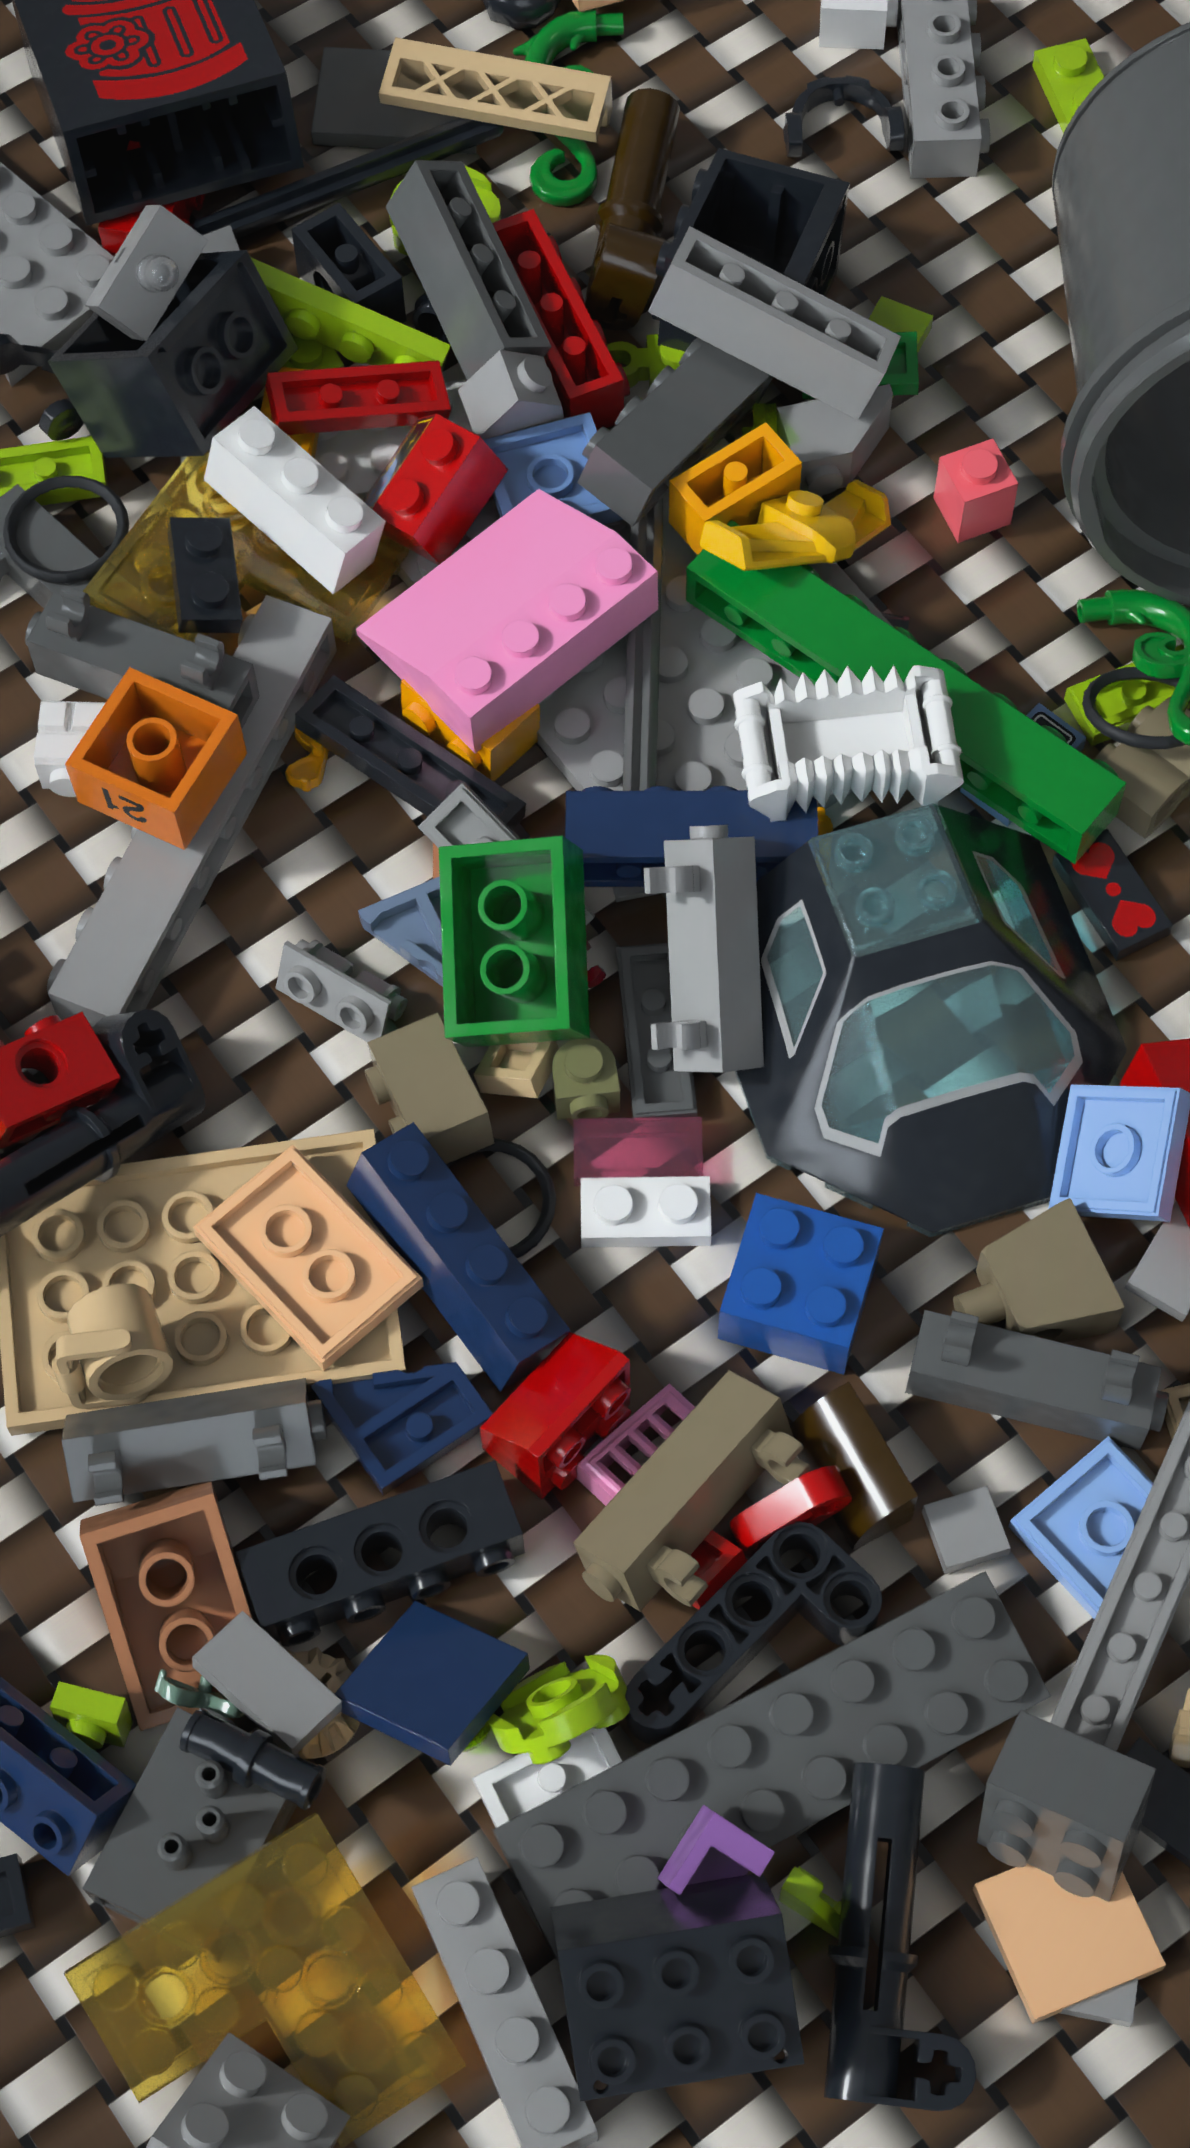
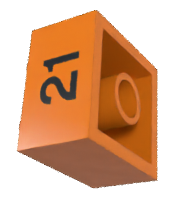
[65,667,247,850]

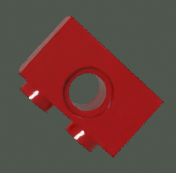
[0,1011,120,1149]

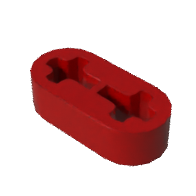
[729,1465,852,1557]

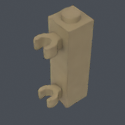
[573,1370,811,1612]

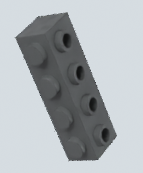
[386,160,552,380]
[577,337,773,526]

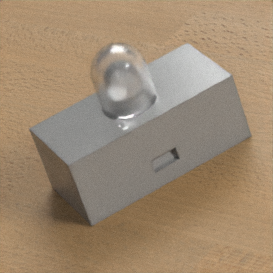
[85,205,208,341]

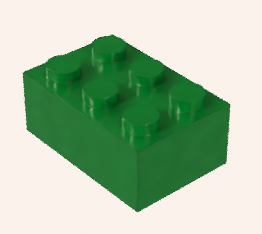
[439,836,590,1047]

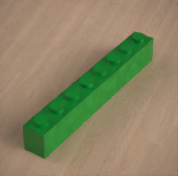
[686,520,1126,864]

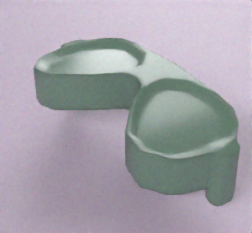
[154,1669,245,1718]

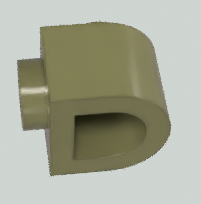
[552,1038,620,1123]

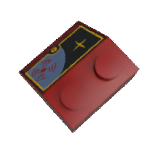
[363,414,509,565]

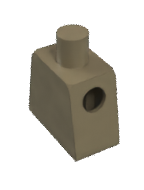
[953,1198,1125,1343]

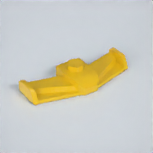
[699,480,891,571]

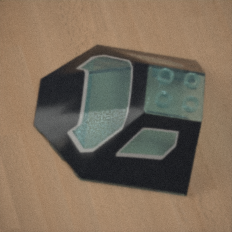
[735,803,1127,1237]

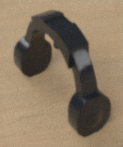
[783,75,905,157]
[0,334,84,441]

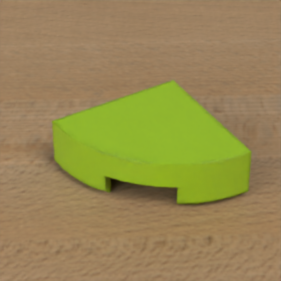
[778,1866,841,1939]

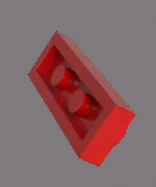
[265,361,451,435]

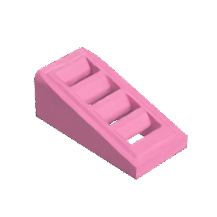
[577,1383,695,1506]

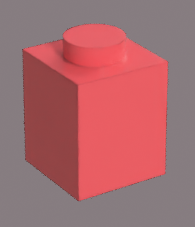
[934,438,1019,543]

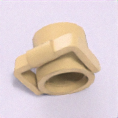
[52,1283,173,1409]

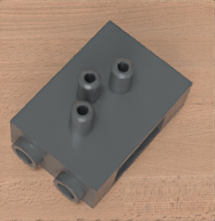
[83,1707,300,1962]

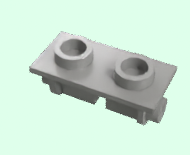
[275,939,408,1042]

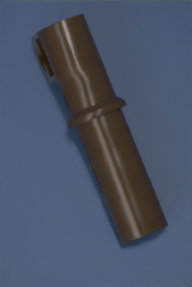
[584,88,680,331]

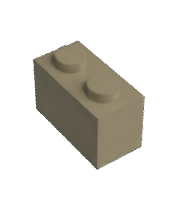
[364,1012,494,1164]

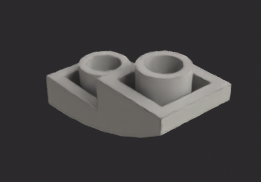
[1125,1201,1190,1322]

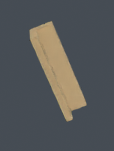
[379,37,613,143]

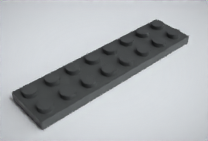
[492,1571,1051,1961]

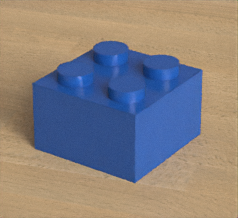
[717,1193,884,1375]

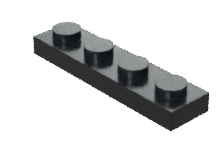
[295,675,526,830]

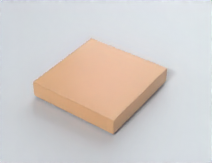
[973,1863,1166,2024]

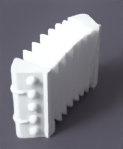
[733,665,964,822]

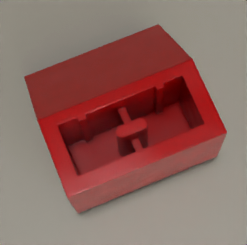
[480,1332,631,1500]

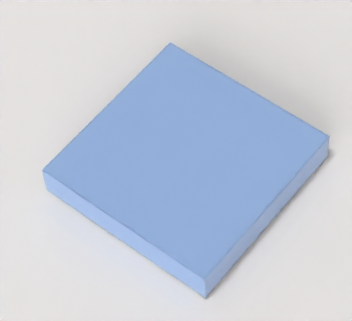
[1048,1084,1190,1222]
[1008,1436,1153,1619]

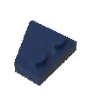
[311,1362,493,1496]

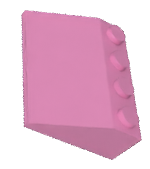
[356,489,658,753]

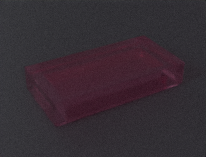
[573,1117,703,1186]

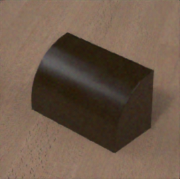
[790,1381,918,1551]

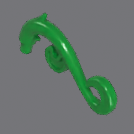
[513,8,624,207]
[1077,589,1190,746]

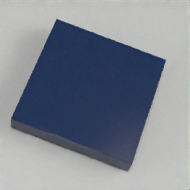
[334,1601,530,1766]

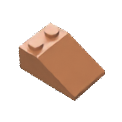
[79,1481,254,1731]

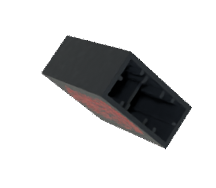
[12,0,304,226]

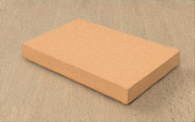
[193,1145,424,1371]

